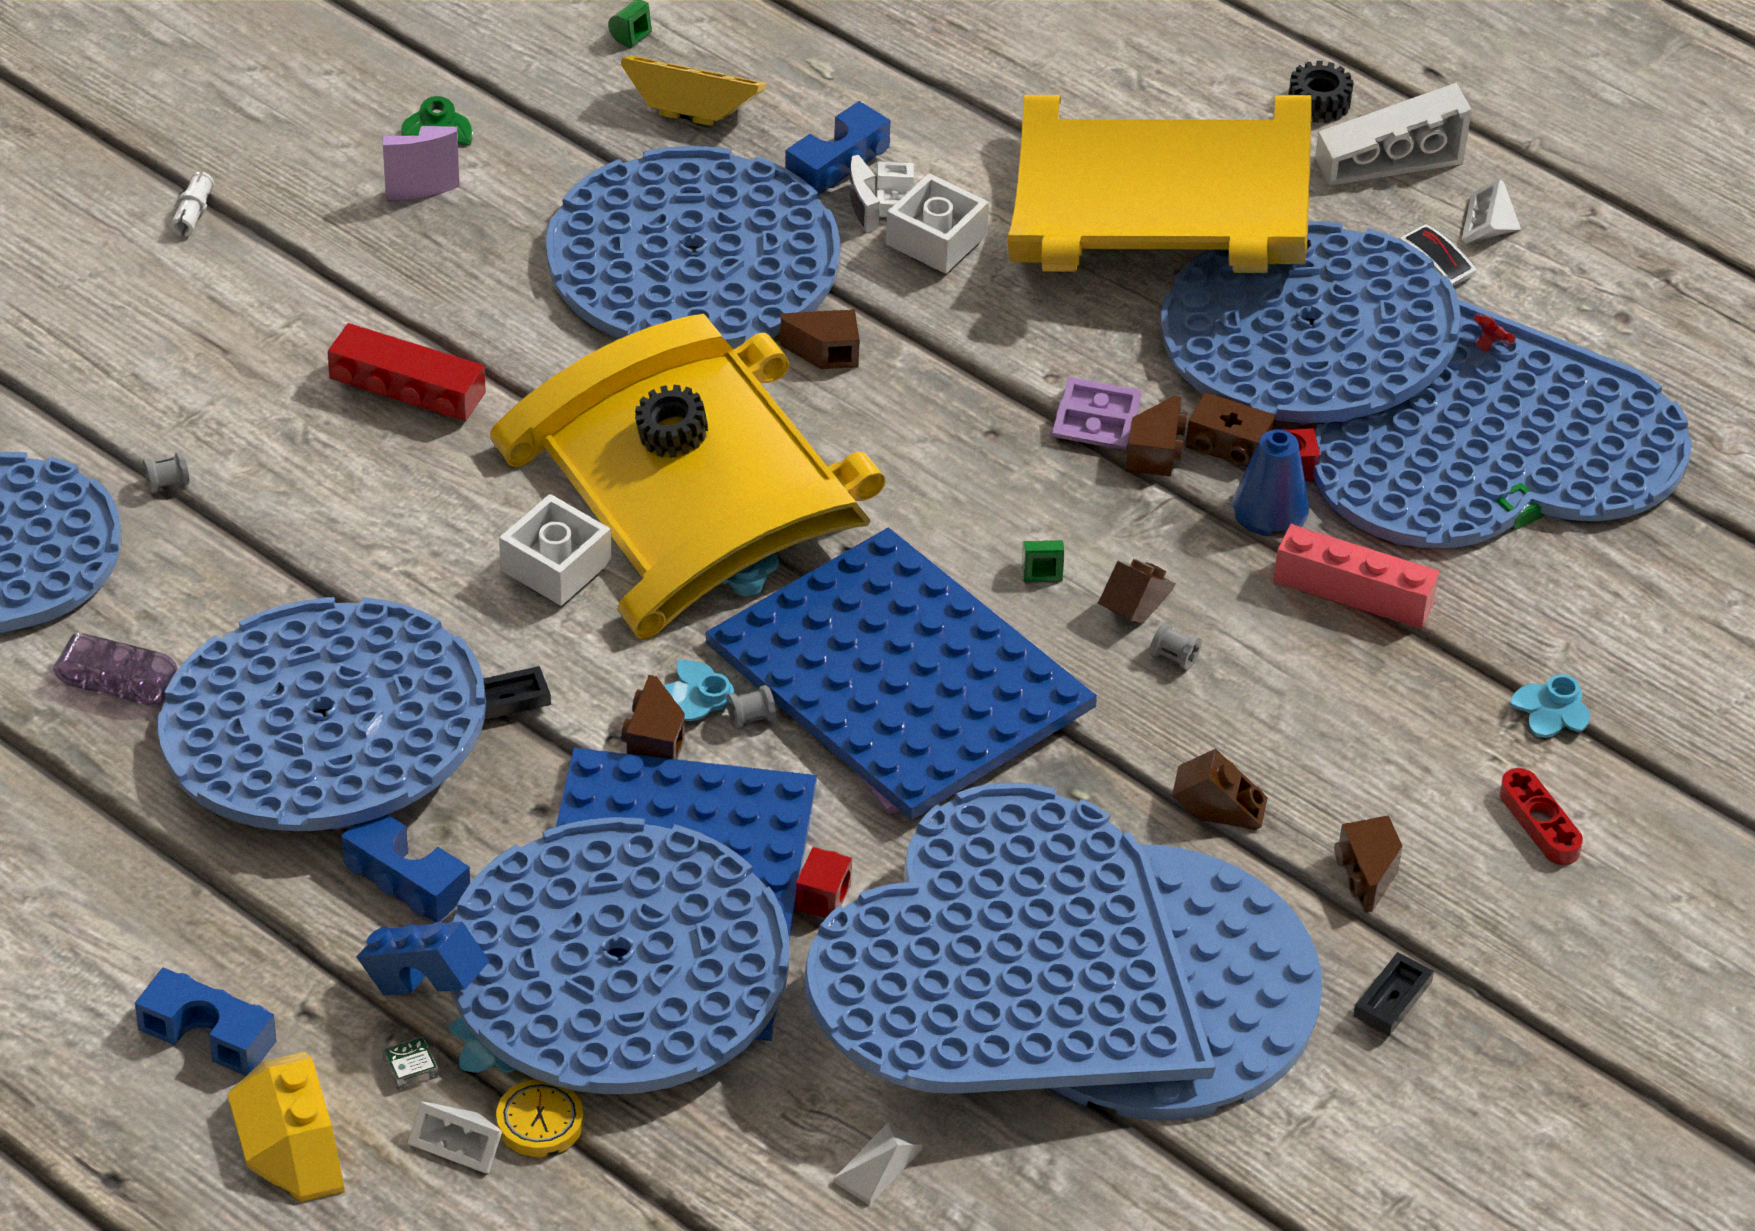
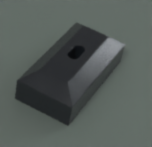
[483,666,551,720]
[1353,952,1434,1036]

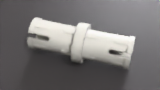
[170,172,214,237]

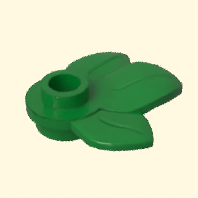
[401,96,473,145]

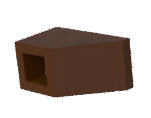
[780,309,860,369]
[1126,396,1187,477]
[1097,558,1176,623]
[621,675,685,759]
[1172,748,1268,830]
[1334,815,1403,913]

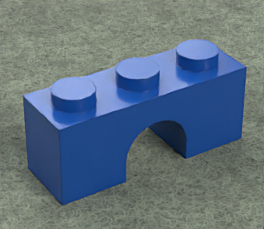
[785,101,891,196]
[341,814,470,922]
[356,922,490,996]
[135,967,277,1076]

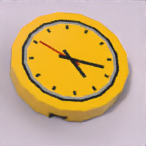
[496,1079,584,1158]

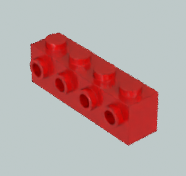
[327,323,486,421]

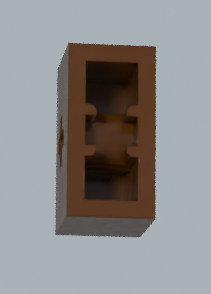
[1185,392,1276,467]

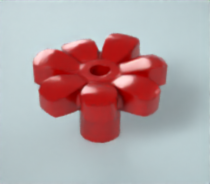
[1472,314,1516,353]

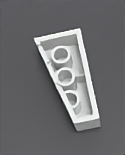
[1315,83,1472,186]

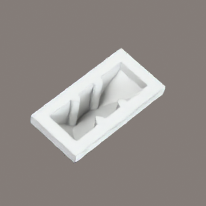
[1462,179,1521,244]
[407,1102,502,1174]
[834,1123,923,1205]

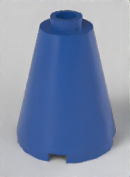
[1233,430,1309,536]

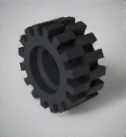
[1288,61,1354,123]
[635,385,708,458]

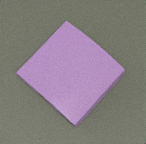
[383,126,460,200]
[1052,376,1142,451]

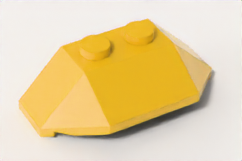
[621,55,767,125]
[227,1052,345,1202]

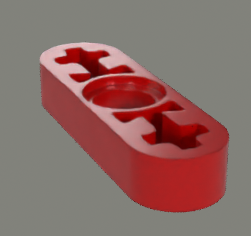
[1499,768,1583,865]

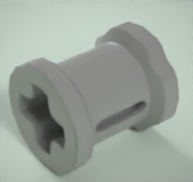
[143,451,190,493]
[1150,622,1202,670]
[726,685,776,729]

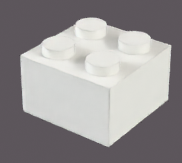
[886,173,989,274]
[499,494,611,606]

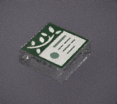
[382,1036,439,1090]

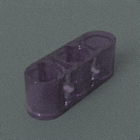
[53,633,178,706]

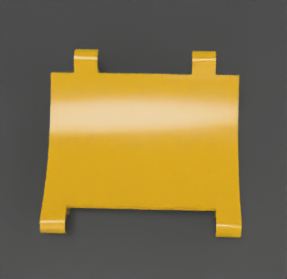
[1007,95,1311,273]
[490,314,886,639]

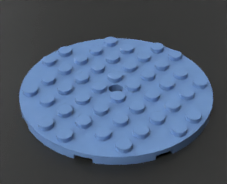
[546,146,840,349]
[1161,221,1461,425]
[158,597,486,831]
[450,817,789,1094]
[1051,844,1322,1120]

